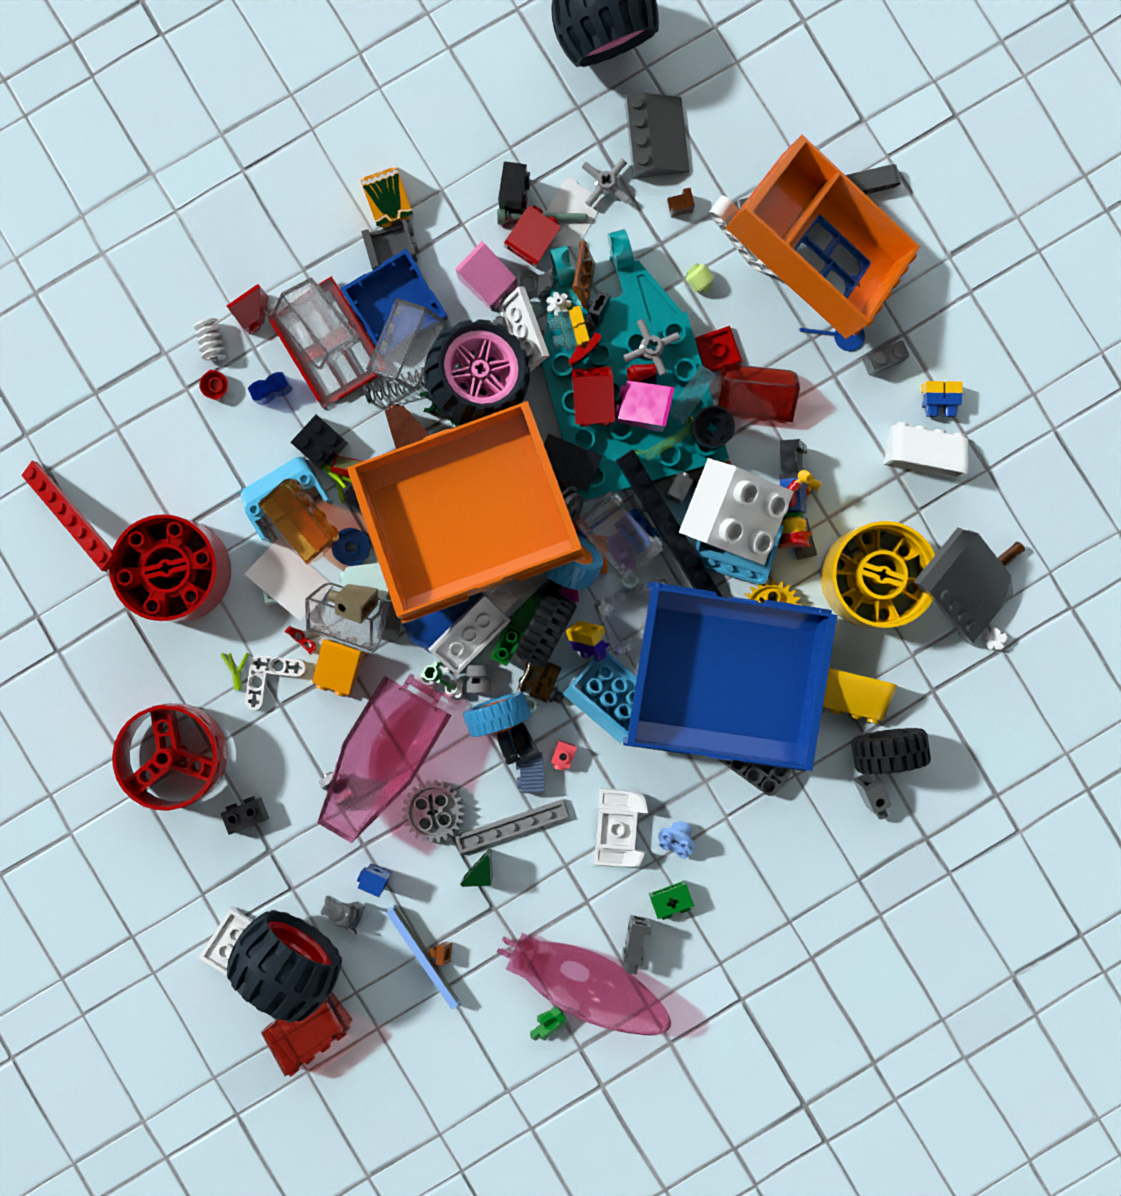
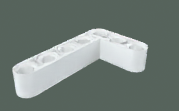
[709,196,777,276]

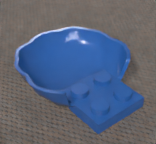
[401,592,483,654]

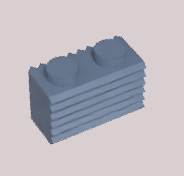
[516,752,545,793]

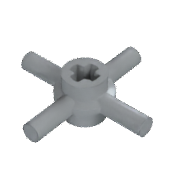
[582,158,630,207]
[623,319,680,376]

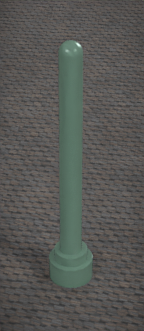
[497,209,588,225]

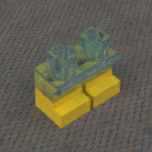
[548,306,590,351]

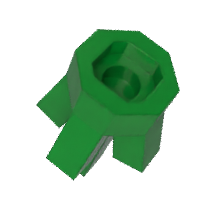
[530,1005,568,1041]

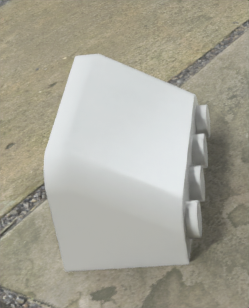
[884,422,969,478]

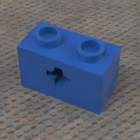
[357,863,392,897]

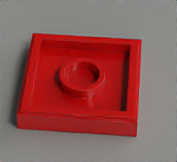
[695,326,742,375]

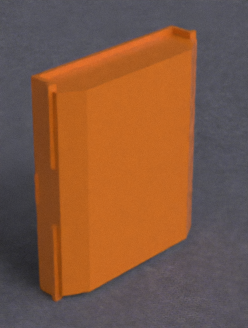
[347,401,585,624]

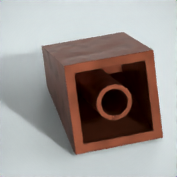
[385,404,430,449]

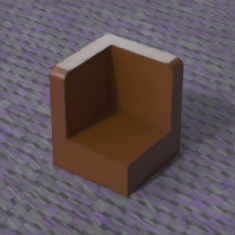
[667,187,695,217]

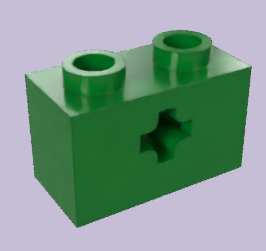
[649,880,694,920]

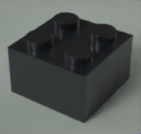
[498,161,531,213]
[290,414,348,471]

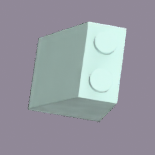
[339,563,391,600]

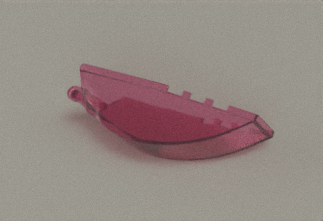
[317,673,452,843]

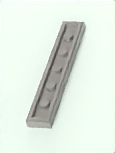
[454,799,570,854]

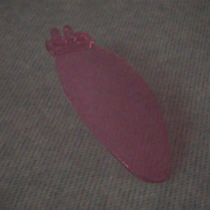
[497,933,671,1036]

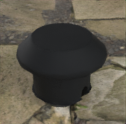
[548,687,564,703]

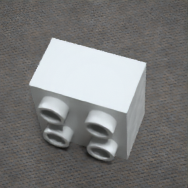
[679,458,794,565]

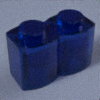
[248,372,293,405]

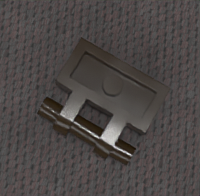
[517,662,562,703]

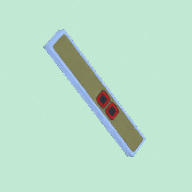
[386,905,459,1009]

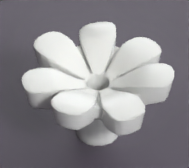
[546,292,572,317]

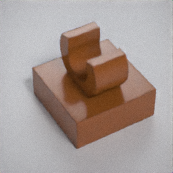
[429,941,452,966]

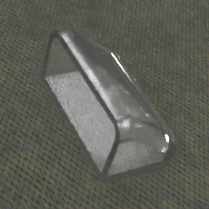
[274,277,359,370]
[366,298,444,390]
[305,583,389,654]

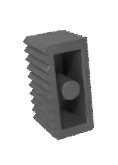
[862,340,909,376]
[665,472,695,505]

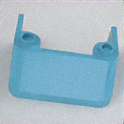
[241,457,333,542]
[695,525,784,584]

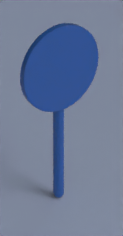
[799,328,865,351]

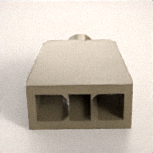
[328,584,378,624]

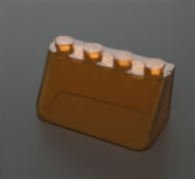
[258,478,339,565]

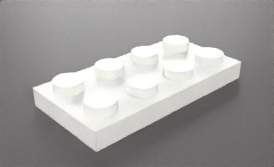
[498,287,549,372]
[428,594,511,676]

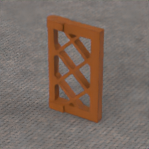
[572,241,595,308]

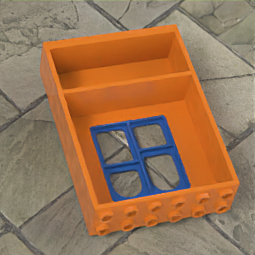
[725,135,920,339]

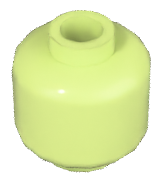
[686,263,714,292]

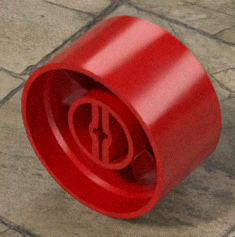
[109,514,231,622]

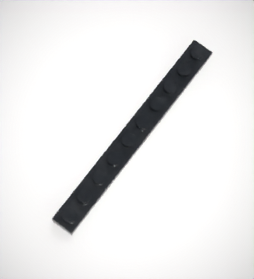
[615,449,723,597]

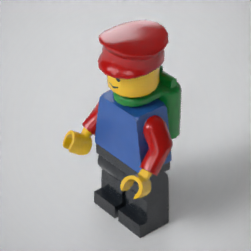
[778,439,822,549]

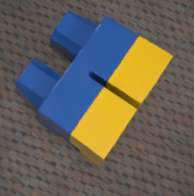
[921,381,963,417]

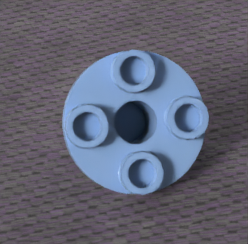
[658,821,695,859]

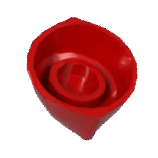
[199,369,228,402]

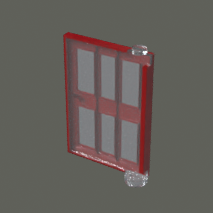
[264,276,388,410]

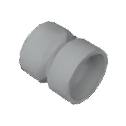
[466,664,491,693]

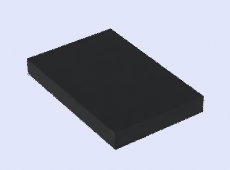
[544,433,603,492]

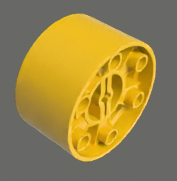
[820,521,935,628]

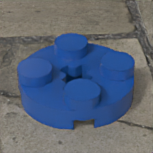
[331,528,371,566]

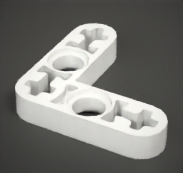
[245,655,307,710]

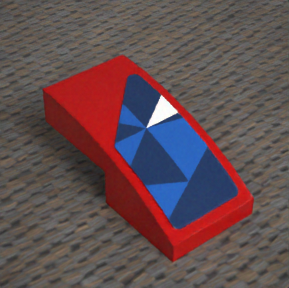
[568,332,602,368]

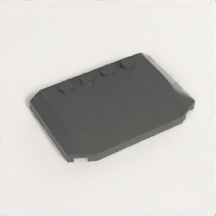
[914,527,1013,645]

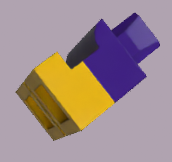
[566,621,610,662]

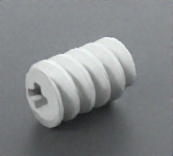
[194,318,226,361]

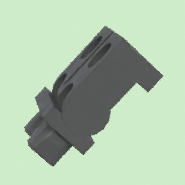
[622,915,651,975]

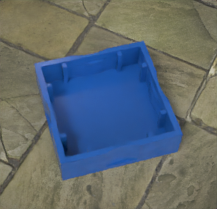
[340,248,448,358]

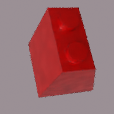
[504,205,561,268]
[572,367,615,427]

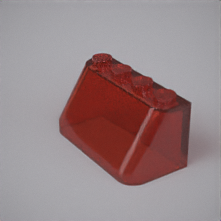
[717,364,800,423]

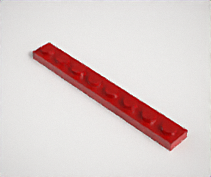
[21,461,118,572]

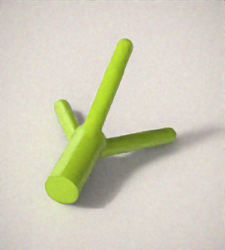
[324,464,352,503]
[221,653,249,690]

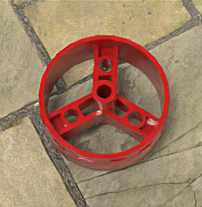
[112,703,228,811]

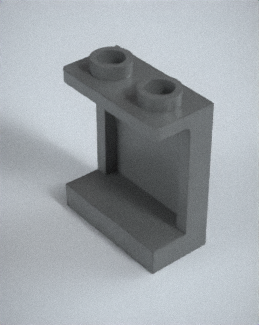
[361,219,419,270]

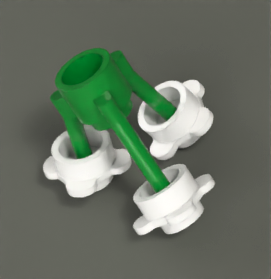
[417,659,464,698]

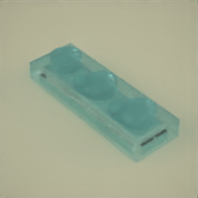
[668,364,717,425]

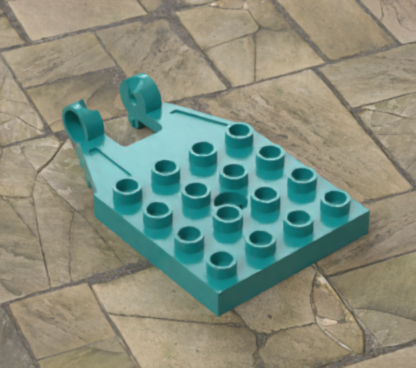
[541,229,729,502]

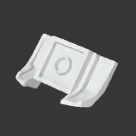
[594,788,648,867]

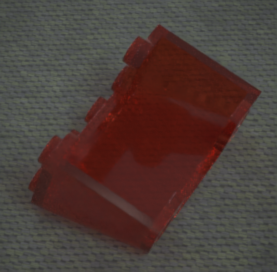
[260,992,353,1077]

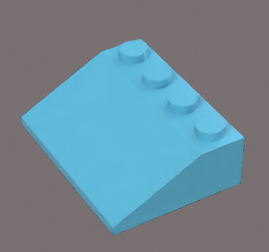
[563,650,637,744]

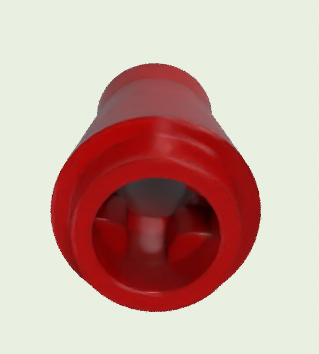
[627,363,657,382]

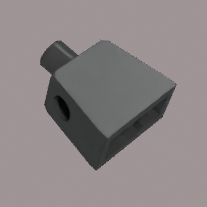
[853,774,892,819]

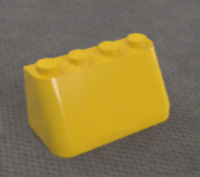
[822,668,897,724]

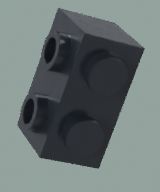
[220,796,269,835]

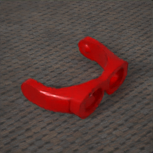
[284,626,317,655]

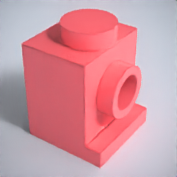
[551,740,577,771]

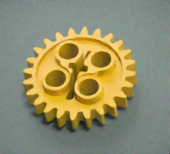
[745,580,802,605]

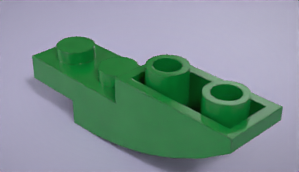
[490,593,543,667]

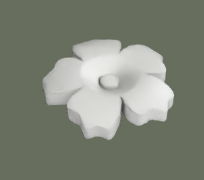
[983,627,1008,650]

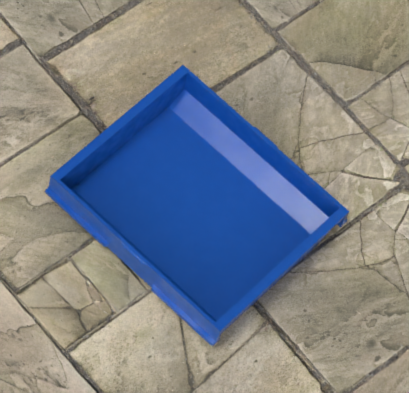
[623,582,838,771]

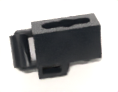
[584,291,610,331]

